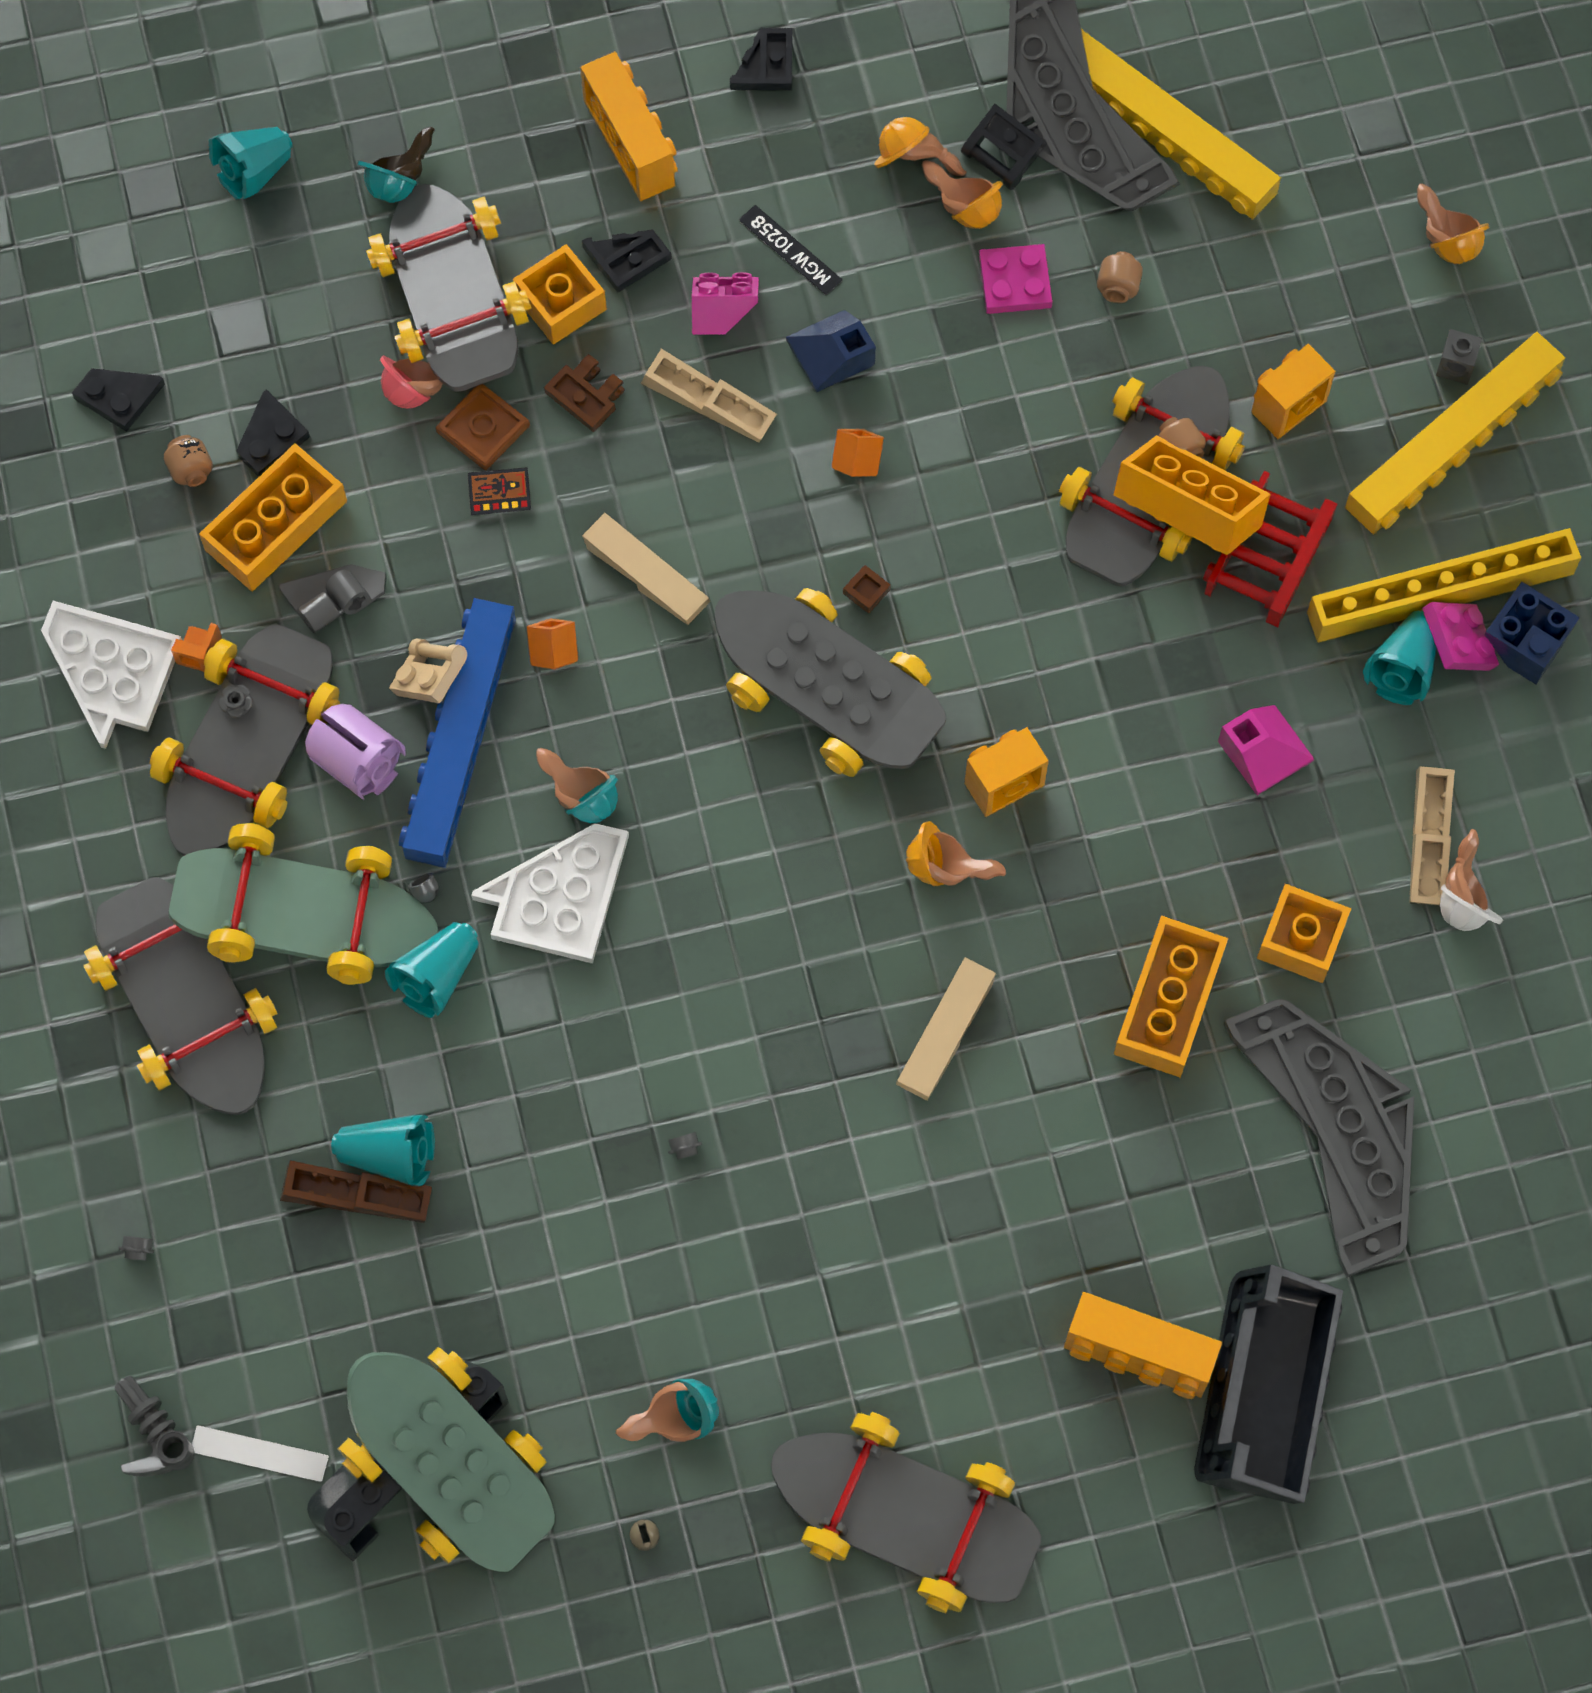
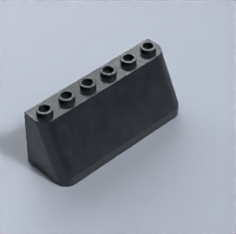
[1194,1264,1343,1504]
[307,1358,509,1562]

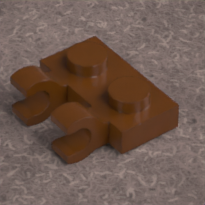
[544,354,625,433]

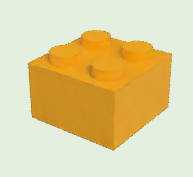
[513,244,607,345]
[1251,344,1336,439]
[964,727,1049,817]
[1257,884,1351,983]

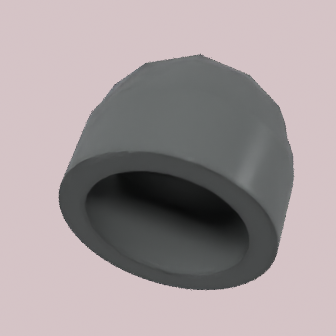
[408,873,439,903]

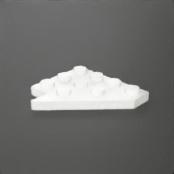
[41,601,182,749]
[471,823,629,963]

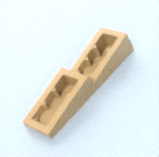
[641,349,777,443]
[582,513,710,625]
[1409,766,1455,906]
[896,957,996,1101]

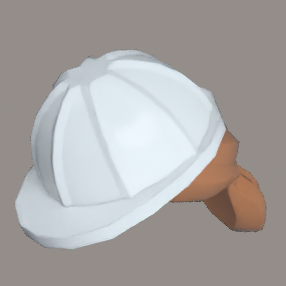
[1440,829,1503,931]

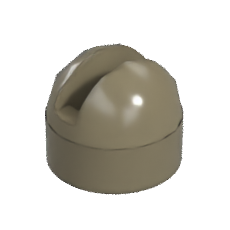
[630,1519,659,1551]

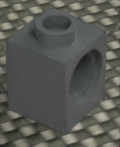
[1436,329,1482,385]

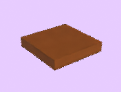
[436,384,530,471]

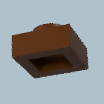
[843,565,891,614]

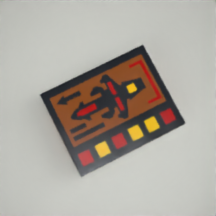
[468,467,531,515]

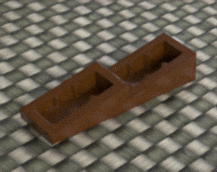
[280,1160,432,1223]

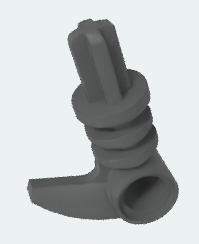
[115,1376,195,1477]

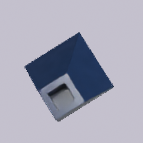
[786,310,876,393]
[1485,581,1580,685]

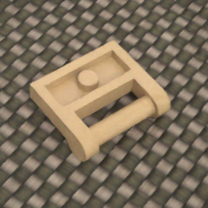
[389,638,467,703]

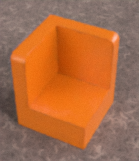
[832,429,884,477]
[527,618,578,669]
[171,623,222,672]

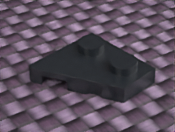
[730,28,793,91]
[582,229,672,293]
[72,368,165,432]
[236,389,310,477]

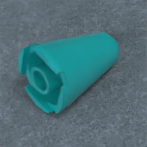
[1363,611,1437,705]
[385,922,479,1018]
[331,1114,435,1186]

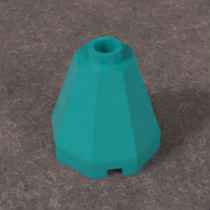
[209,127,293,199]

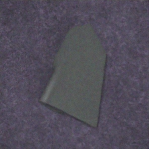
[279,564,386,633]

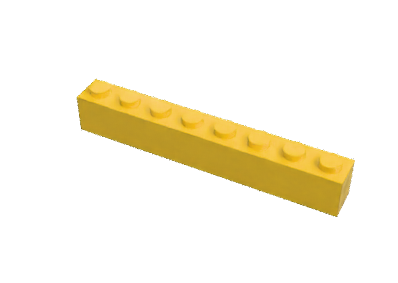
[1081,29,1281,220]
[1345,332,1566,535]
[1307,528,1581,643]

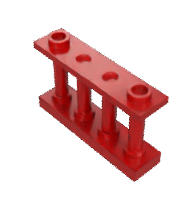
[1202,471,1338,628]

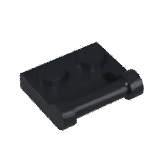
[961,104,1047,190]

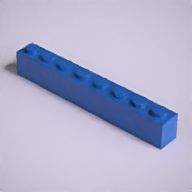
[399,598,516,868]

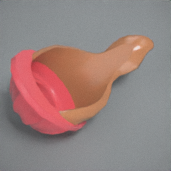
[380,355,443,409]

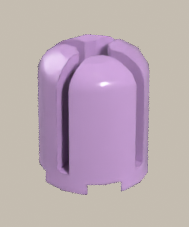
[305,704,406,800]

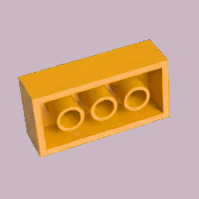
[580,51,678,202]
[1113,435,1270,555]
[199,443,347,592]
[1113,915,1228,1078]
[1064,1292,1222,1399]

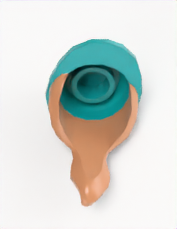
[536,748,618,823]
[616,1379,719,1442]

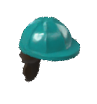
[357,127,435,203]

